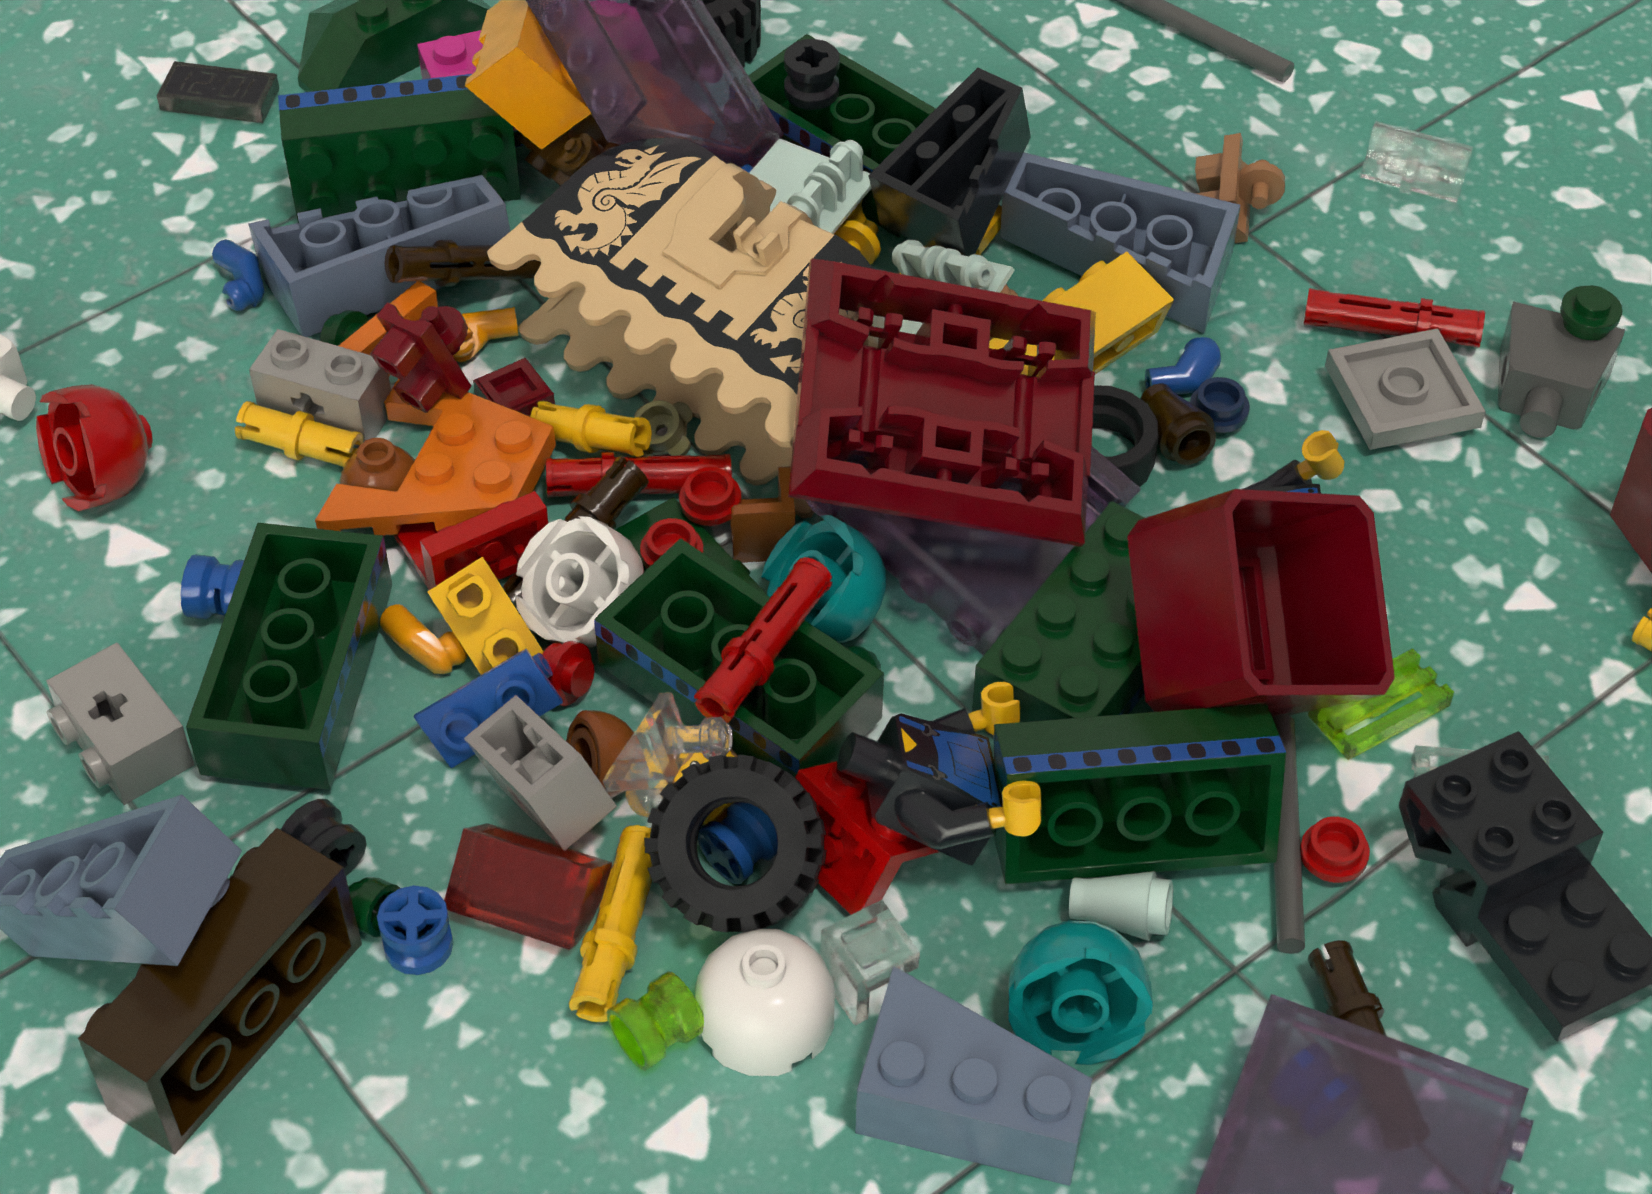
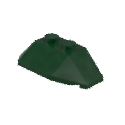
[298,0,491,92]

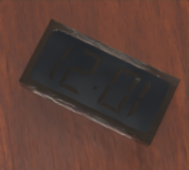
[156,61,280,123]

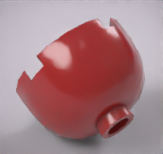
[36,384,153,511]

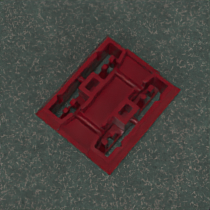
[788,258,1096,547]

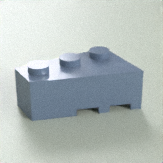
[855,966,1092,1186]

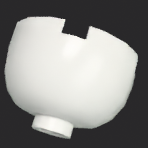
[515,516,644,648]
[694,929,835,1076]

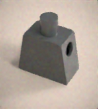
[1497,301,1625,438]

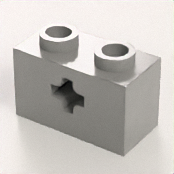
[249,329,391,448]
[46,642,194,805]
[464,695,617,851]

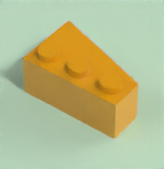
[465,0,593,150]

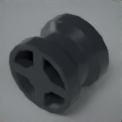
[784,39,840,110]
[281,799,367,876]

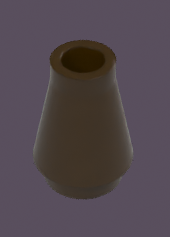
[1140,383,1216,465]

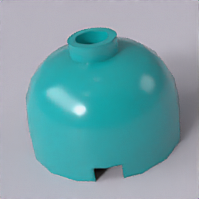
[761,515,886,645]
[1008,920,1153,1065]

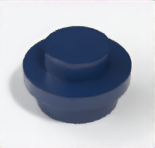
[1190,377,1250,433]

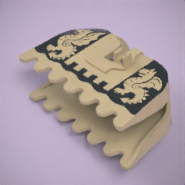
[487,137,884,518]

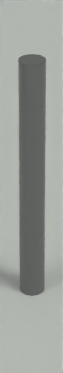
[1116,0,1294,82]
[1272,714,1305,954]

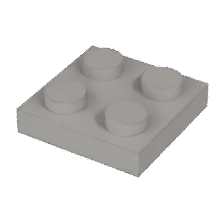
[1325,328,1486,450]

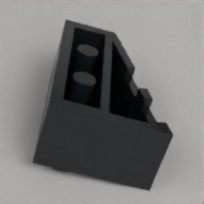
[868,68,1031,257]

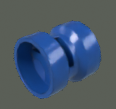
[180,554,244,619]

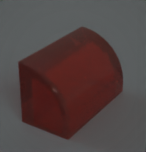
[444,823,613,950]

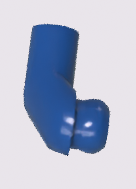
[212,239,265,311]
[1145,337,1221,395]

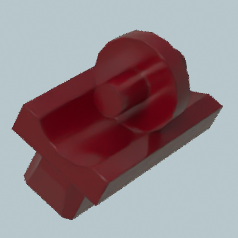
[370,302,471,413]

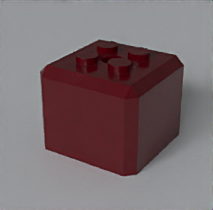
[1127,489,1395,717]

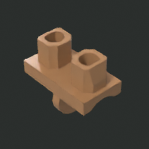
[1195,133,1285,243]

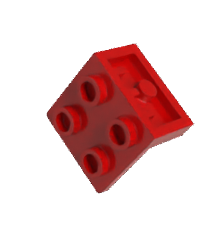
[393,491,549,590]
[795,761,939,920]

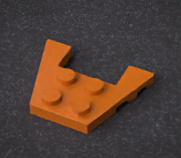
[315,379,556,536]

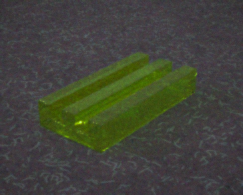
[1308,648,1454,760]

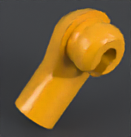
[452,307,518,362]
[380,604,468,674]

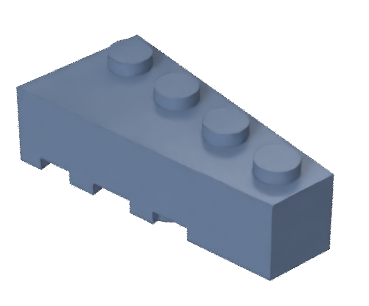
[1000,153,1241,333]
[248,175,510,337]
[0,795,242,966]

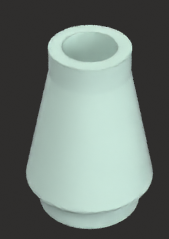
[1069,871,1173,941]

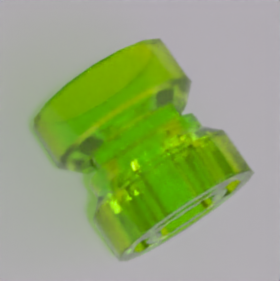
[607,971,704,1071]

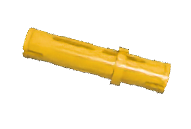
[569,825,652,1022]

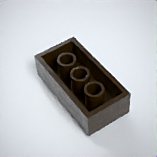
[78,828,362,1155]

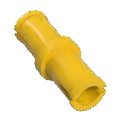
[235,401,364,467]
[530,401,652,457]

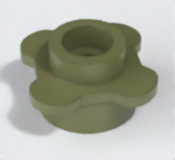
[634,400,693,457]

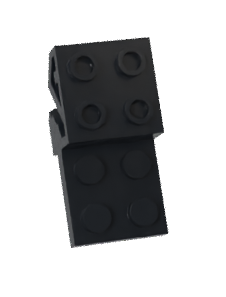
[1398,731,1652,1042]

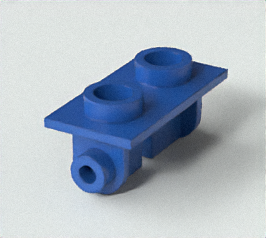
[414,649,563,768]

